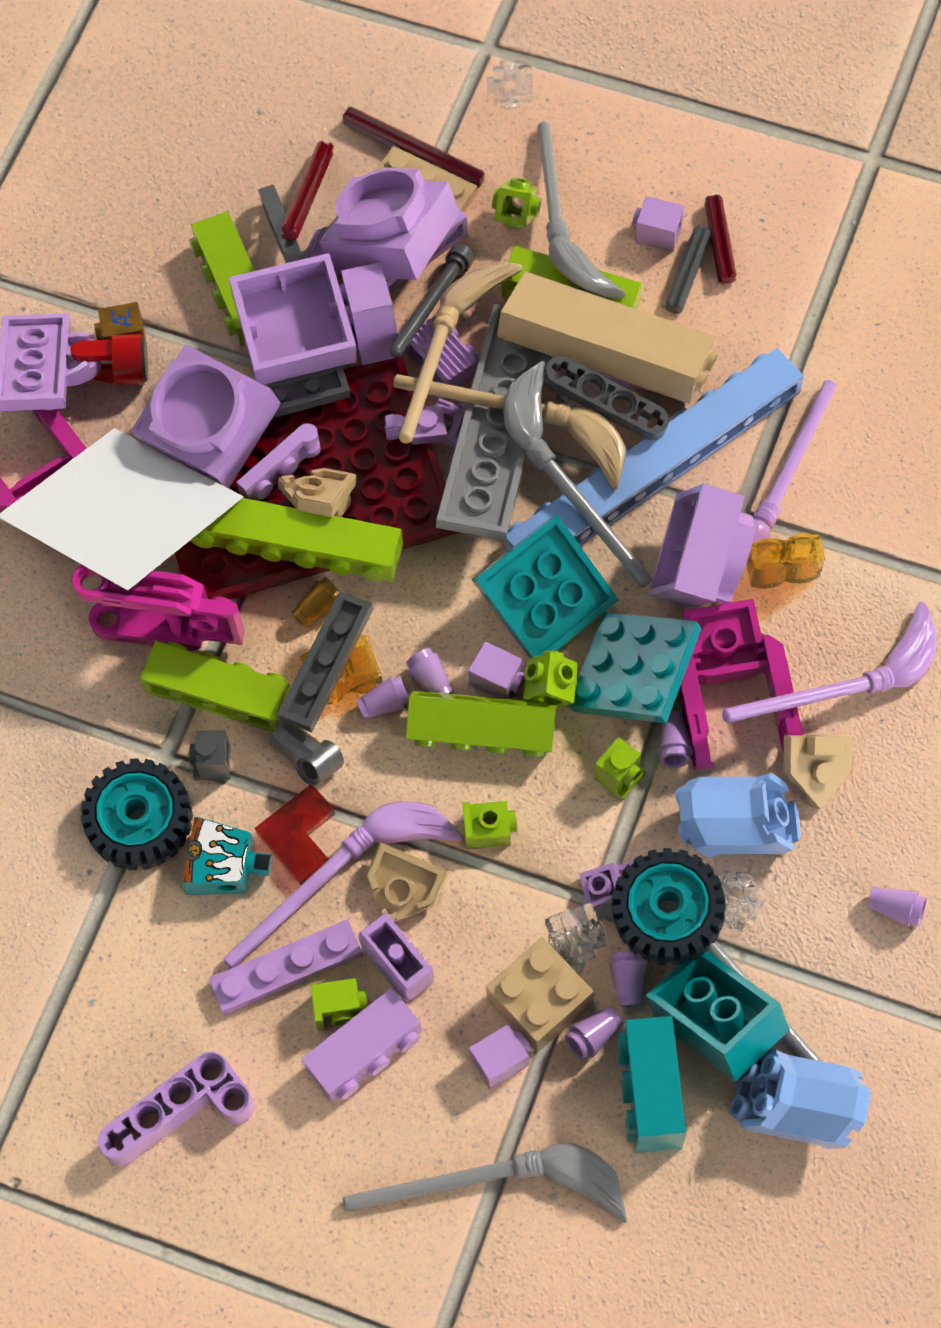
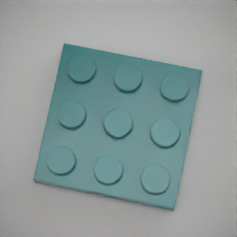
[472,515,619,659]
[568,612,702,723]

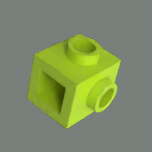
[492,178,541,228]
[523,650,578,709]

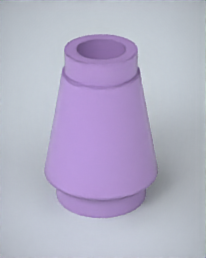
[406,648,454,694]
[356,675,410,719]
[656,711,693,768]
[868,887,927,928]
[609,951,646,1007]
[565,1007,622,1060]

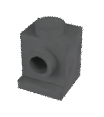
[190,730,231,781]

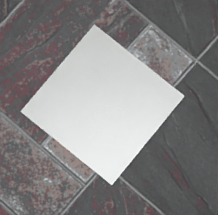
[0,428,244,590]

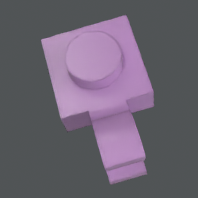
[385,405,447,445]

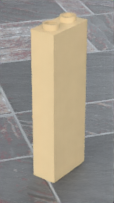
[497,271,718,404]

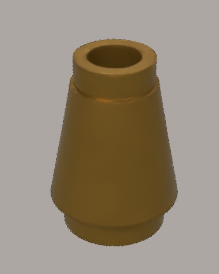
[291,576,339,628]

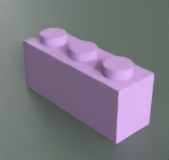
[301,988,422,1103]

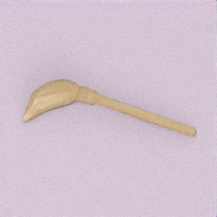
[399,263,523,444]
[393,374,626,490]

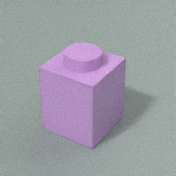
[632,196,684,251]
[468,641,525,699]
[469,1024,531,1089]

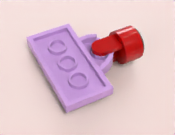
[0,313,148,412]

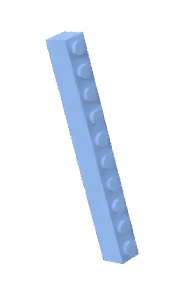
[505,348,804,552]

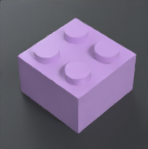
[339,262,402,365]

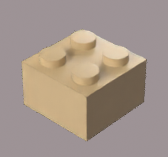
[486,937,594,1053]

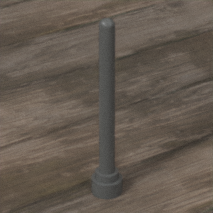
[389,244,475,358]

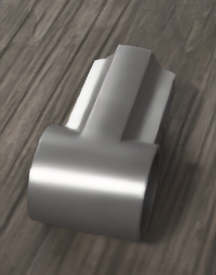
[269,721,344,786]

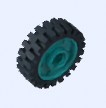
[81,758,193,870]
[612,848,726,965]

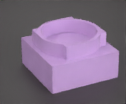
[319,168,460,280]
[229,253,357,385]
[131,344,281,489]
[648,483,756,608]

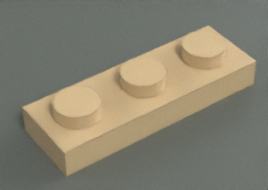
[376,146,477,213]

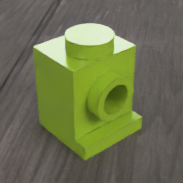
[595,737,646,800]
[462,801,517,849]
[311,978,368,1031]

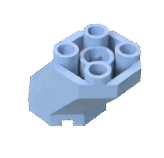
[675,773,801,858]
[730,1050,871,1149]

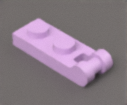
[236,423,321,501]

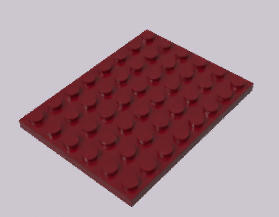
[175,355,461,600]

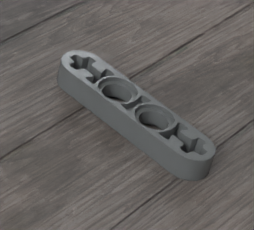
[258,184,303,263]
[544,356,669,440]

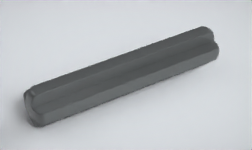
[665,225,711,314]

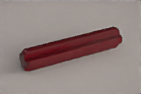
[704,194,737,284]

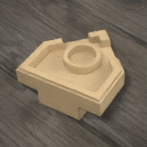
[278,468,356,517]
[783,734,852,809]
[366,842,449,923]

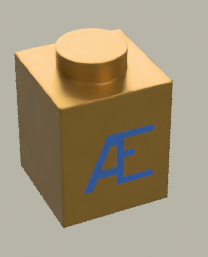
[94,301,148,347]

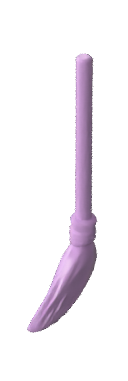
[748,380,836,560]
[722,602,938,723]
[223,801,464,969]

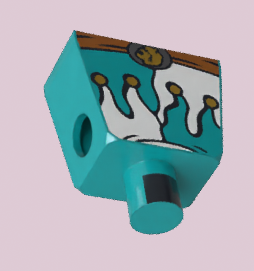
[182,817,273,895]

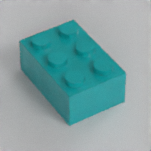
[646,951,790,1082]
[617,1016,686,1153]

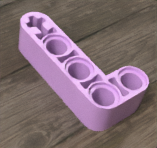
[98,1052,254,1166]

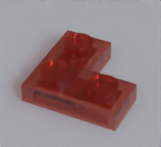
[254,785,335,885]

